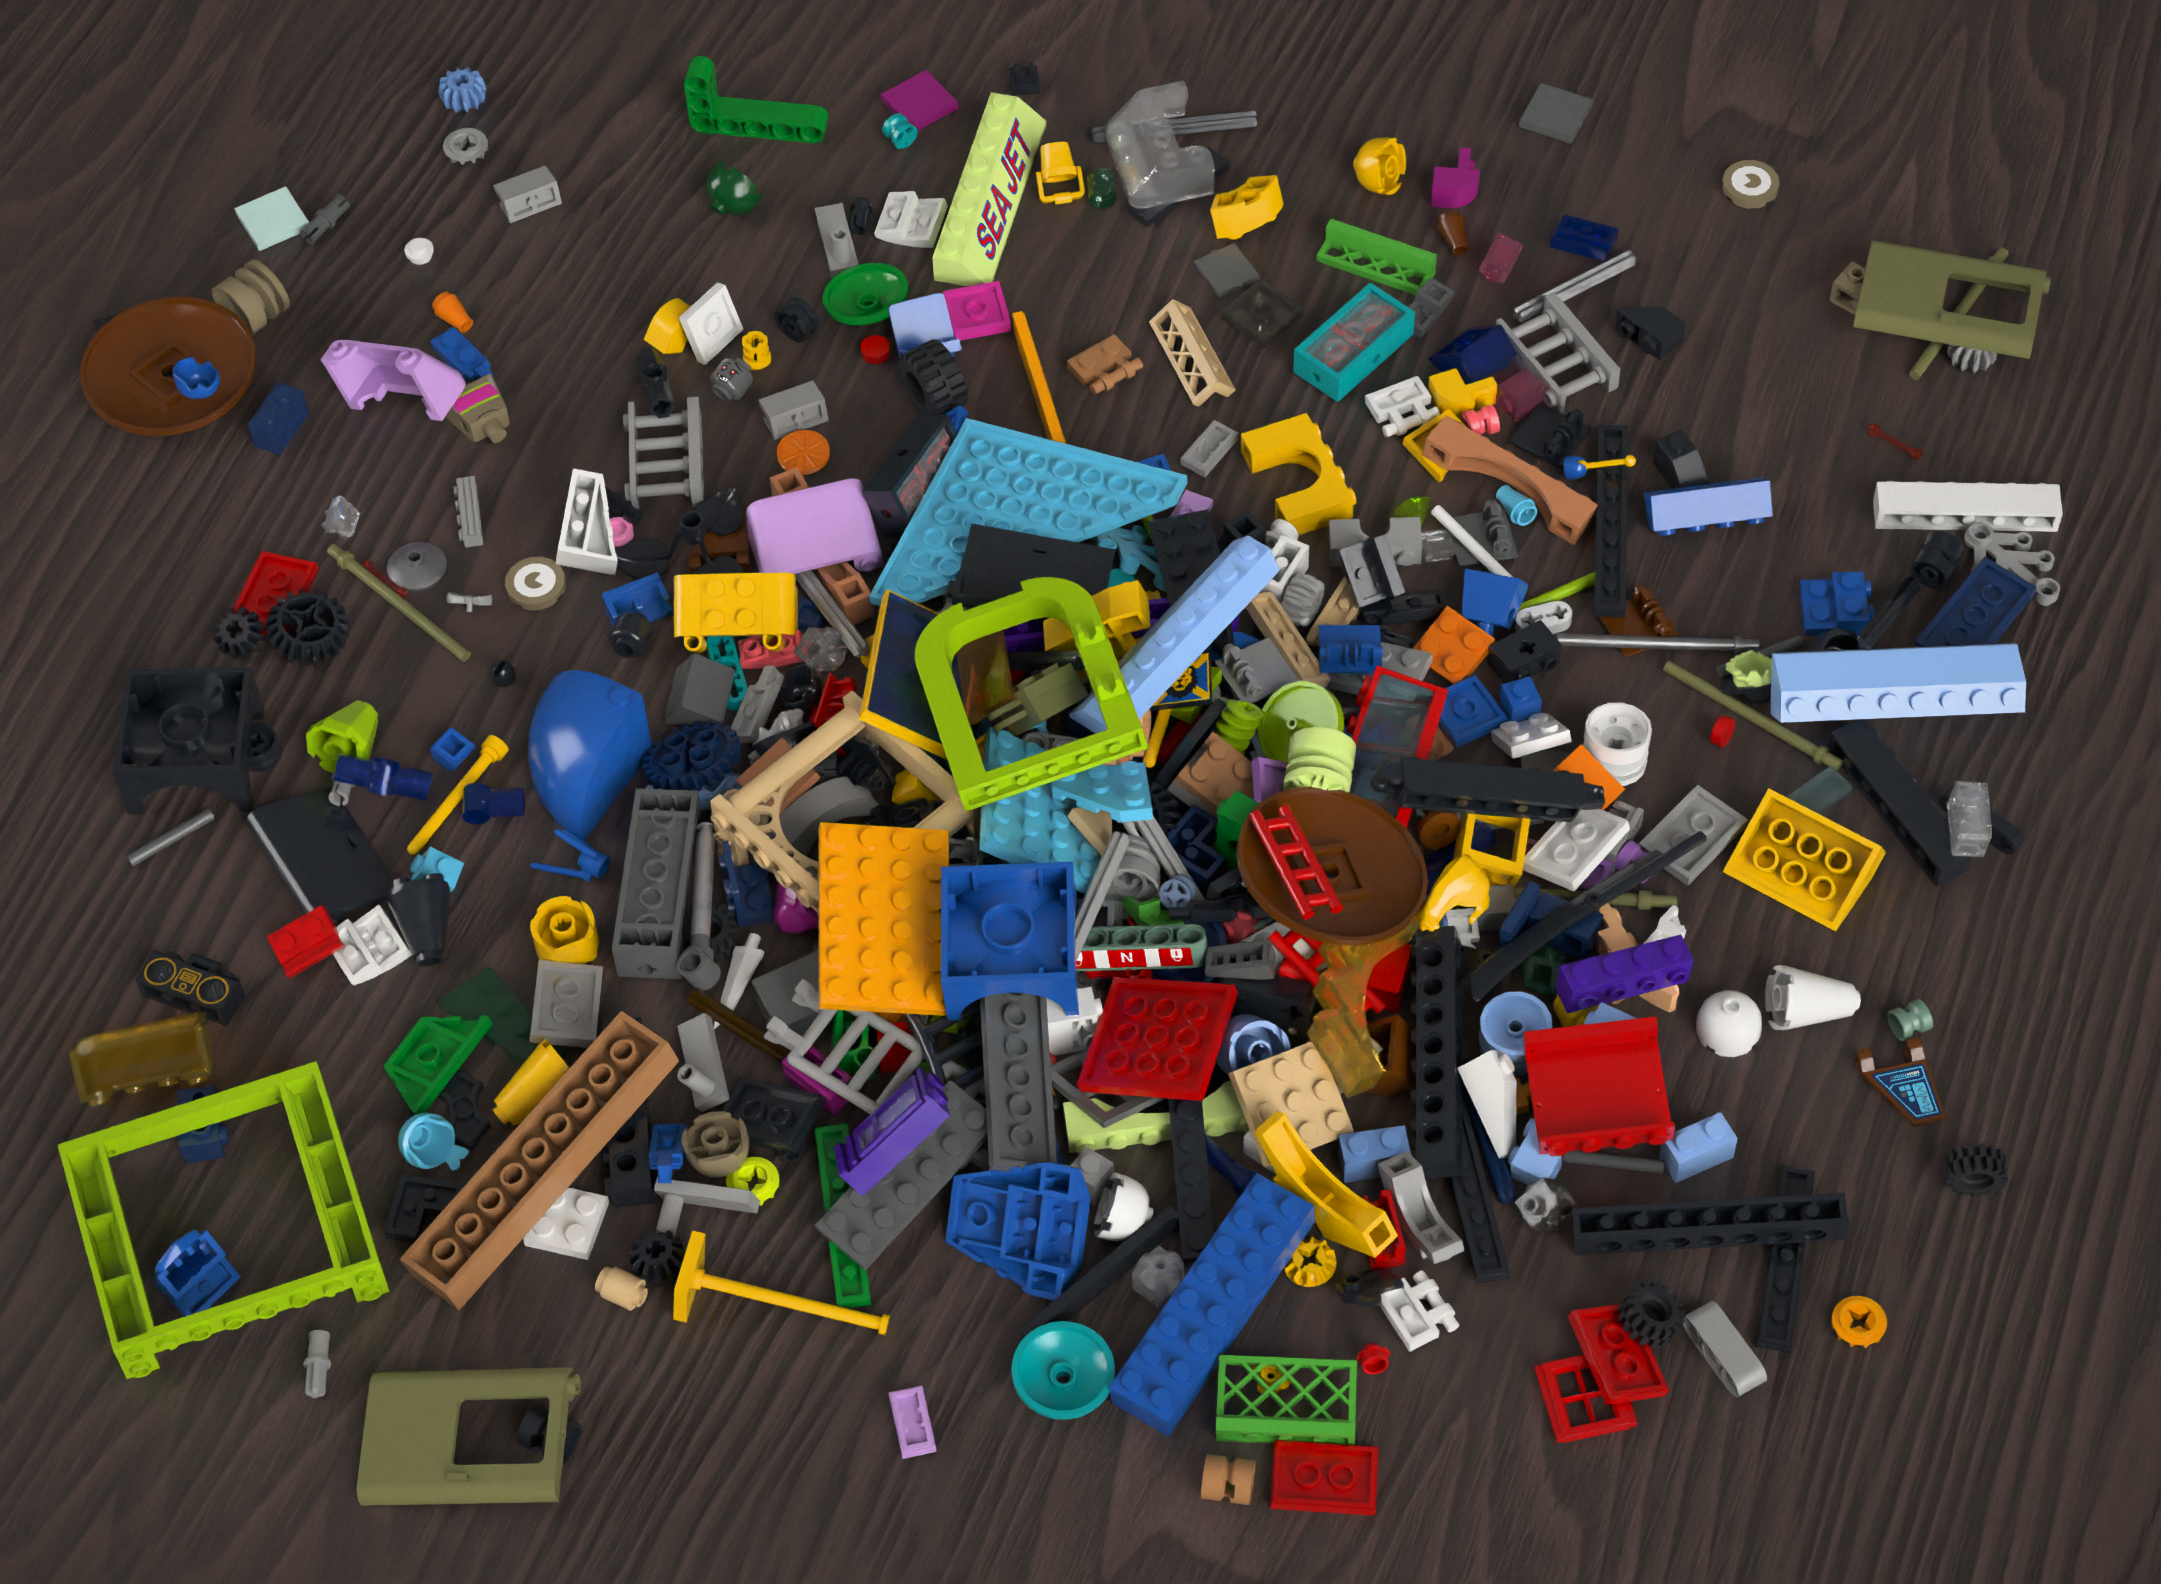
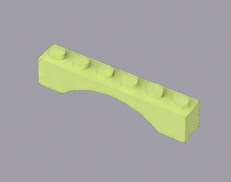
[1063,1081,1250,1153]

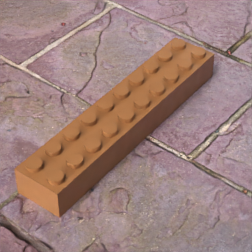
[400,1011,679,1311]

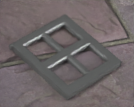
[1051,1048,1166,1128]

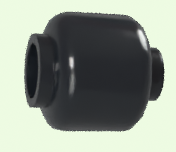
[609,612,654,658]

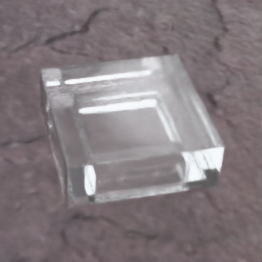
[1421,529,1456,563]

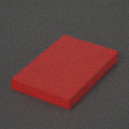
[234,551,319,635]
[1568,1304,1669,1405]
[1270,1440,1379,1516]

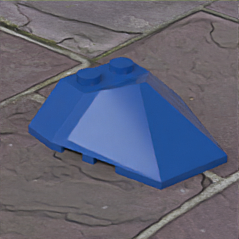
[945,1162,1091,1300]

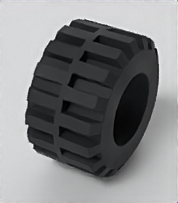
[899,339,968,414]

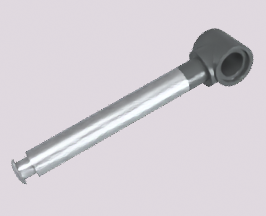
[676,822,721,991]

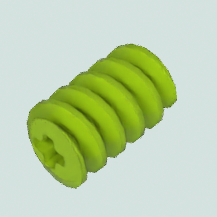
[1210,699,1265,756]

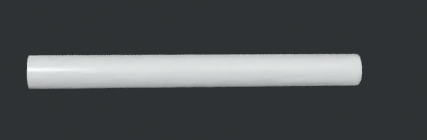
[1431,505,1513,577]

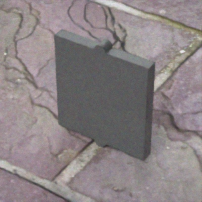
[1193,243,1260,297]

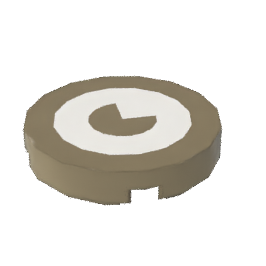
[1722,160,1780,209]
[505,556,566,611]

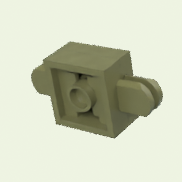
[987,663,1090,737]

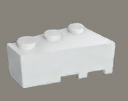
[555,469,618,575]

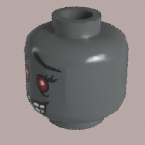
[710,358,753,402]

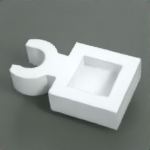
[1446,908,1480,949]

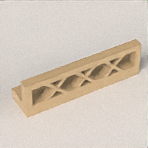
[1149,299,1236,407]
[1245,591,1330,688]

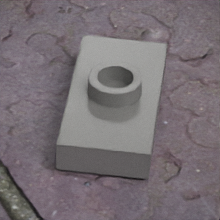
[1180,420,1238,477]

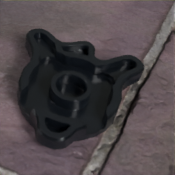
[866,798,945,828]

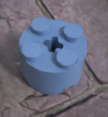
[1216,1014,1290,1075]

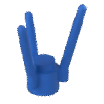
[530,829,611,882]

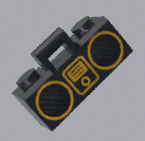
[136,950,245,1027]

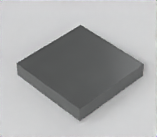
[1519,83,1593,144]

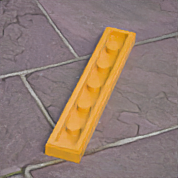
[1012,311,1066,444]

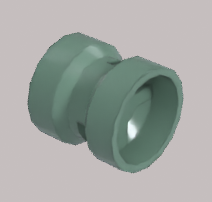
[1887,999,1933,1041]

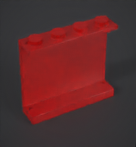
[1523,1016,1675,1156]

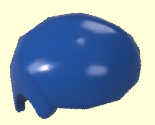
[173,357,220,399]

